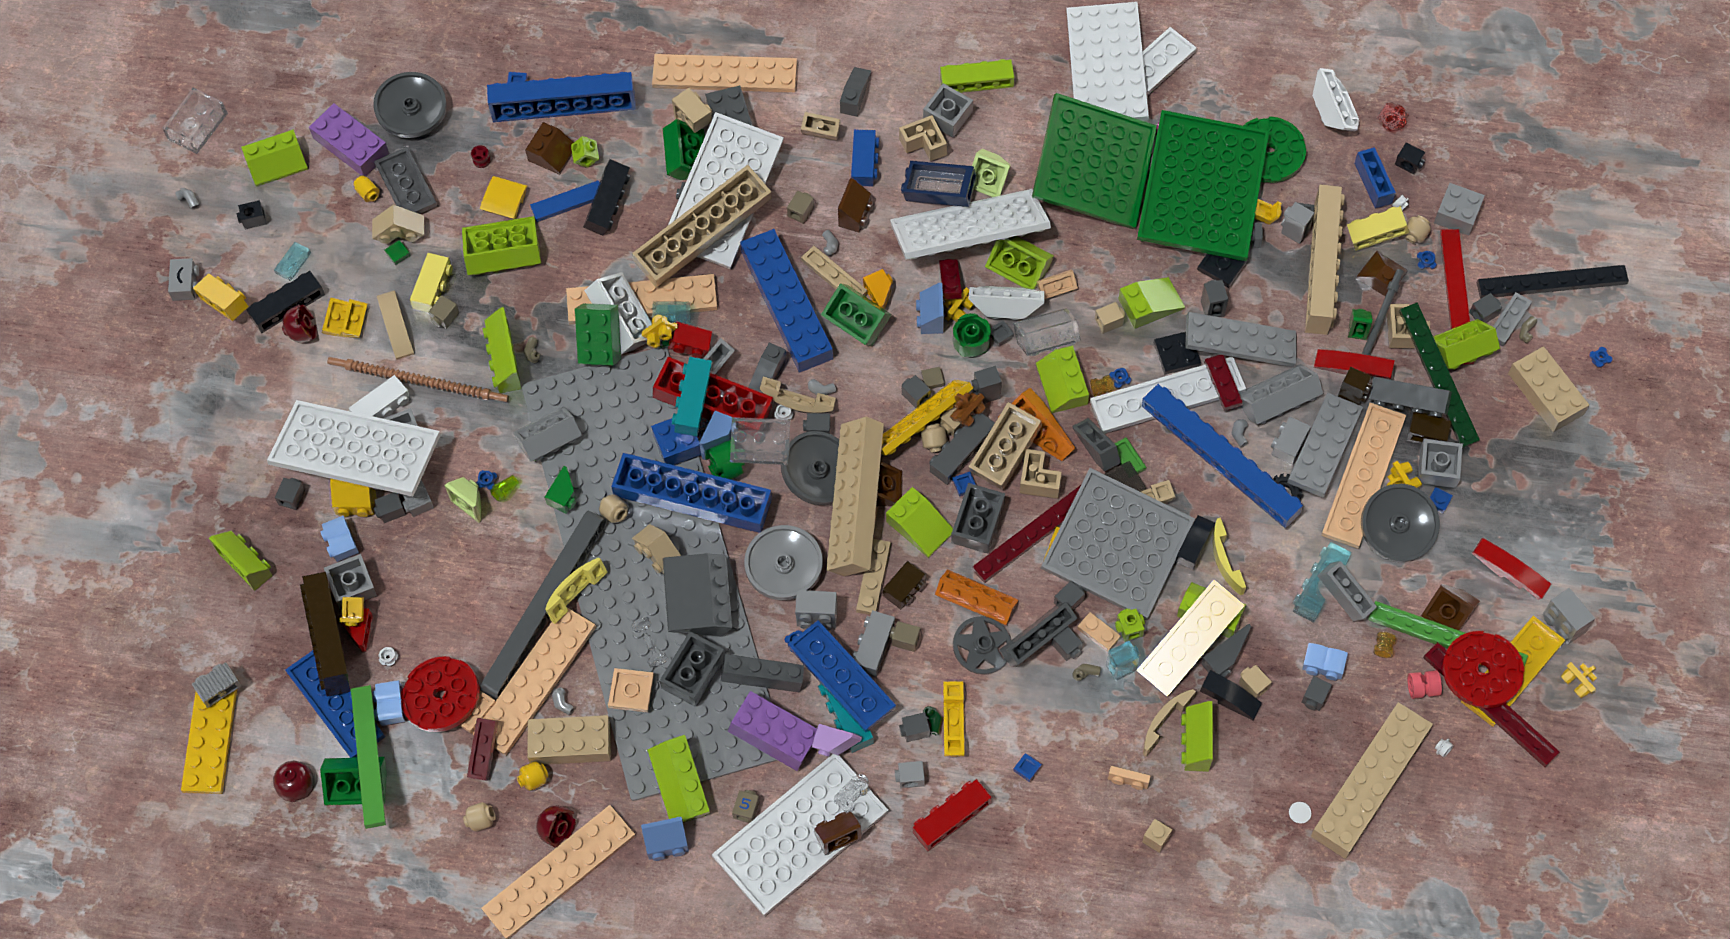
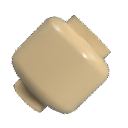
[1405,215,1431,244]
[921,424,947,452]
[599,494,628,523]
[463,802,495,832]

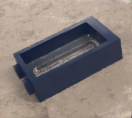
[901,161,977,207]

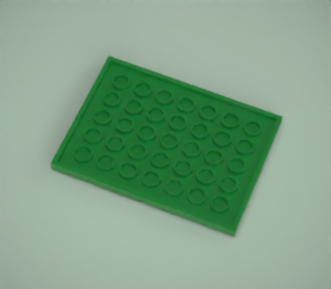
[1137,110,1269,261]

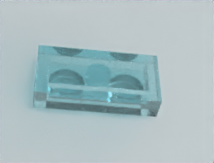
[274,242,311,281]

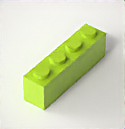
[940,59,1014,93]

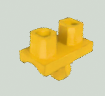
[943,287,973,322]
[642,314,677,348]
[1386,461,1422,489]
[1561,662,1597,699]

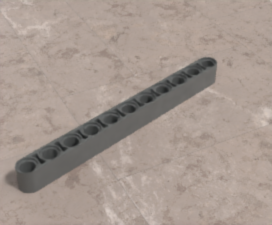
[480,511,606,699]

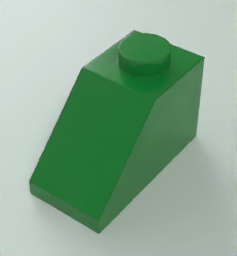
[1348,309,1373,340]
[544,466,577,514]

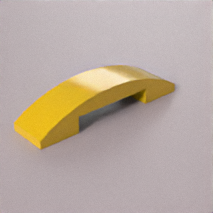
[943,681,964,756]

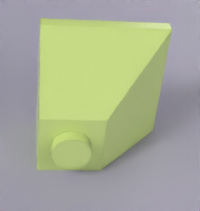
[972,149,1011,197]
[445,477,482,523]

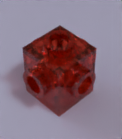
[1376,102,1409,131]

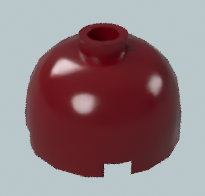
[282,305,318,343]
[273,760,315,802]
[536,805,576,848]

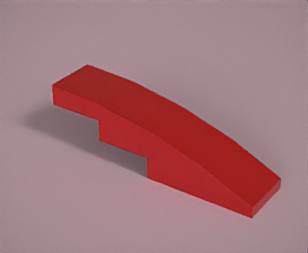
[1313,349,1395,380]
[1472,538,1551,600]

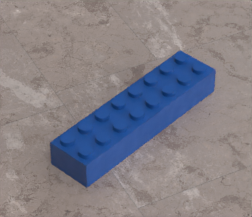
[487,72,636,123]
[740,229,833,373]
[611,453,772,533]

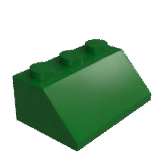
[663,119,705,180]
[320,757,387,805]

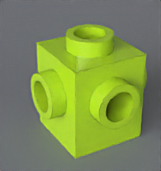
[571,136,599,168]
[1115,608,1145,642]

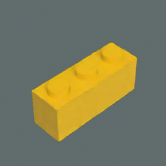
[193,274,249,322]

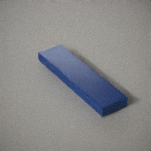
[530,180,599,222]

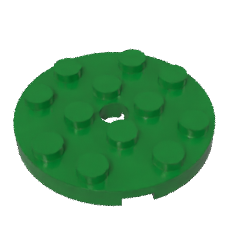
[1243,116,1306,183]

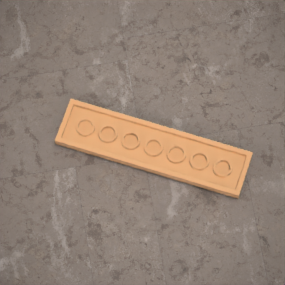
[652,54,797,92]
[566,274,717,325]
[1321,403,1406,549]
[473,608,596,756]
[481,805,636,939]

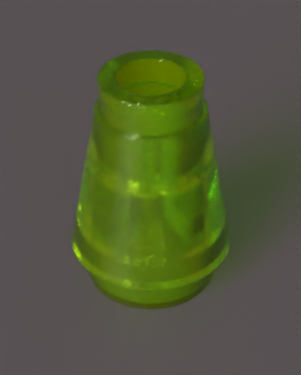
[490,475,519,502]

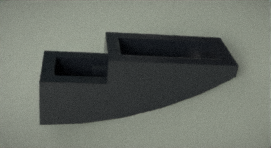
[1175,515,1215,569]
[1200,670,1262,721]

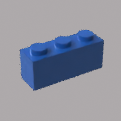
[851,129,879,187]
[1354,147,1396,209]

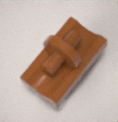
[950,392,986,426]

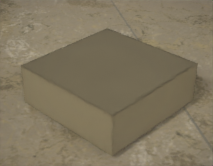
[921,367,944,389]

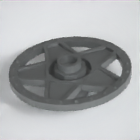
[953,616,1011,674]

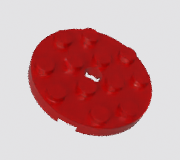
[1442,631,1525,708]
[401,656,480,732]

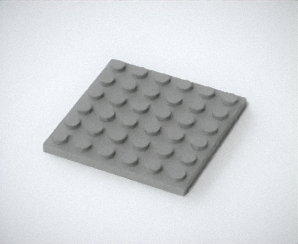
[1041,468,1195,620]

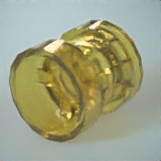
[1090,375,1114,397]
[1373,632,1397,658]

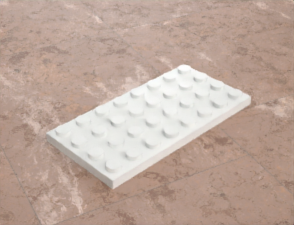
[1067,2,1149,121]
[668,112,784,269]
[890,189,1051,260]
[267,400,441,497]
[712,754,888,917]

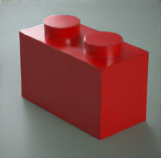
[668,321,712,358]

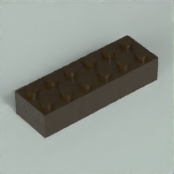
[300,572,350,697]

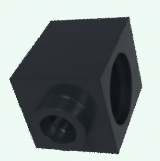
[1395,142,1426,174]
[236,200,267,230]

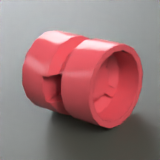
[1407,670,1442,699]

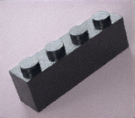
[583,159,631,236]
[246,271,325,334]

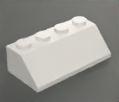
[584,272,652,354]

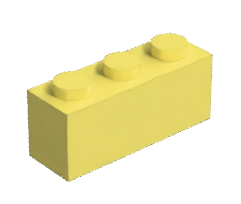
[1347,206,1409,251]
[410,253,453,313]

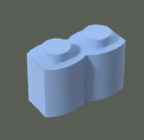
[320,516,359,562]
[1302,643,1348,681]
[372,680,405,726]

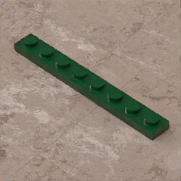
[1399,302,1480,448]

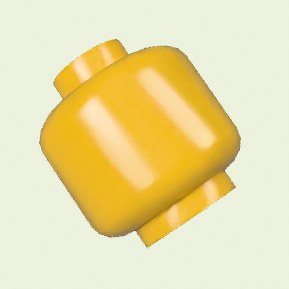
[517,761,548,791]

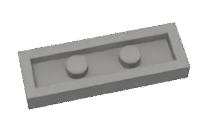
[1493,292,1532,346]

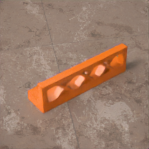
[935,569,1018,625]

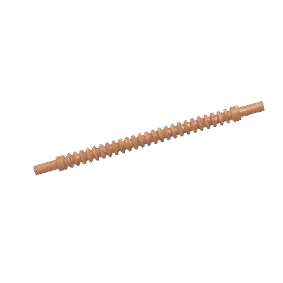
[327,357,509,402]

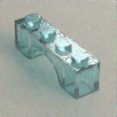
[1292,542,1352,623]

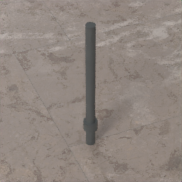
[1362,269,1404,355]

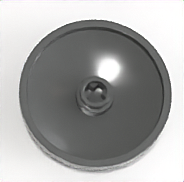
[373,72,447,138]
[781,431,839,505]
[1361,484,1440,562]

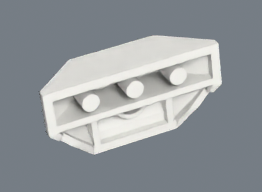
[1312,68,1360,131]
[969,286,1044,320]

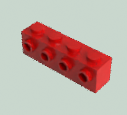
[913,779,992,851]

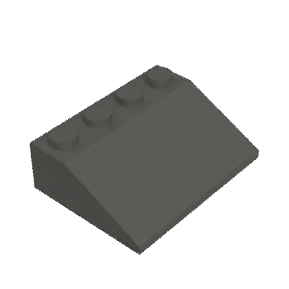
[663,553,732,636]

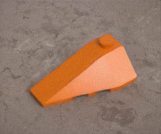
[998,388,1075,461]

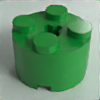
[953,313,991,357]
[704,440,745,480]

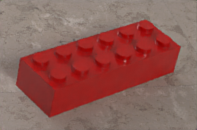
[653,357,773,439]

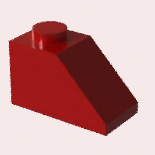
[341,608,373,652]

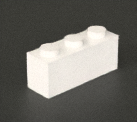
[349,375,411,419]

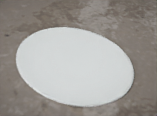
[1289,802,1311,823]

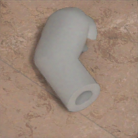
[175,188,199,209]
[822,230,838,256]
[808,379,836,395]
[1231,419,1248,448]
[552,687,575,715]

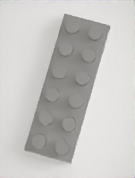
[1186,312,1296,367]
[1287,393,1363,497]

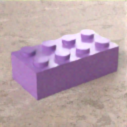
[309,103,390,177]
[727,691,817,771]

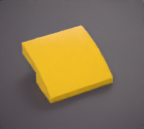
[480,176,528,219]
[321,297,368,338]

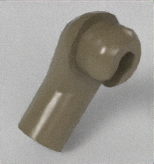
[1519,316,1537,343]
[524,337,540,363]
[1072,664,1101,681]

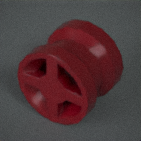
[471,145,491,168]

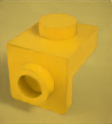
[1254,199,1282,225]
[340,597,364,626]

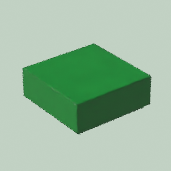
[384,240,411,265]

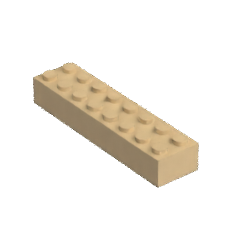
[632,165,771,288]
[1305,185,1344,335]
[827,417,884,576]
[1311,702,1433,859]

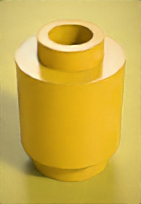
[353,176,380,202]

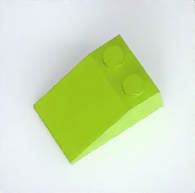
[1118,277,1185,329]
[886,487,953,558]

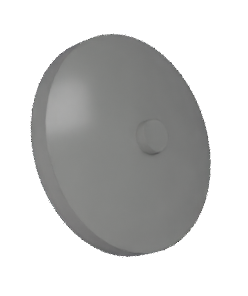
[744,525,823,600]

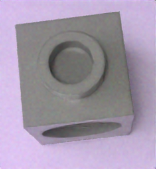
[895,761,924,789]

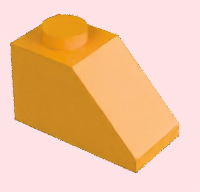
[863,269,893,310]

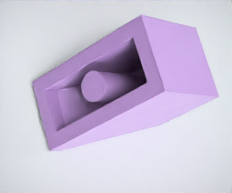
[812,724,862,757]

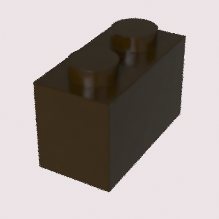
[1338,367,1372,405]
[1406,412,1452,444]
[883,561,926,610]

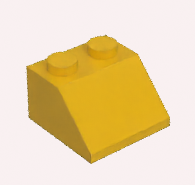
[330,478,376,517]

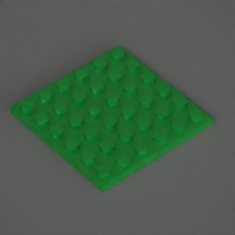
[1032,93,1157,229]

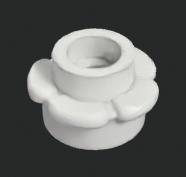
[1392,195,1409,210]
[774,404,793,422]
[379,647,398,666]
[1435,739,1454,758]

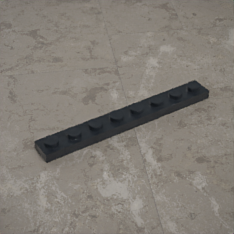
[1476,265,1629,299]

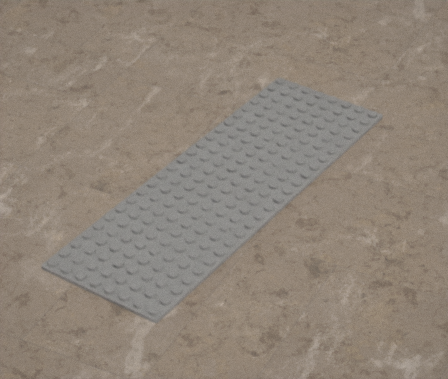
[521,347,778,801]

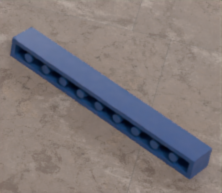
[1142,384,1303,528]

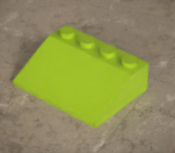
[462,216,541,275]

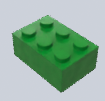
[821,283,892,346]
[575,303,621,365]

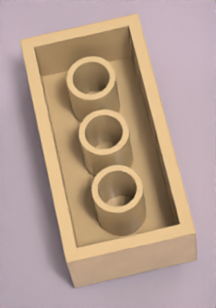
[1508,346,1589,432]
[969,402,1042,490]
[528,715,611,765]

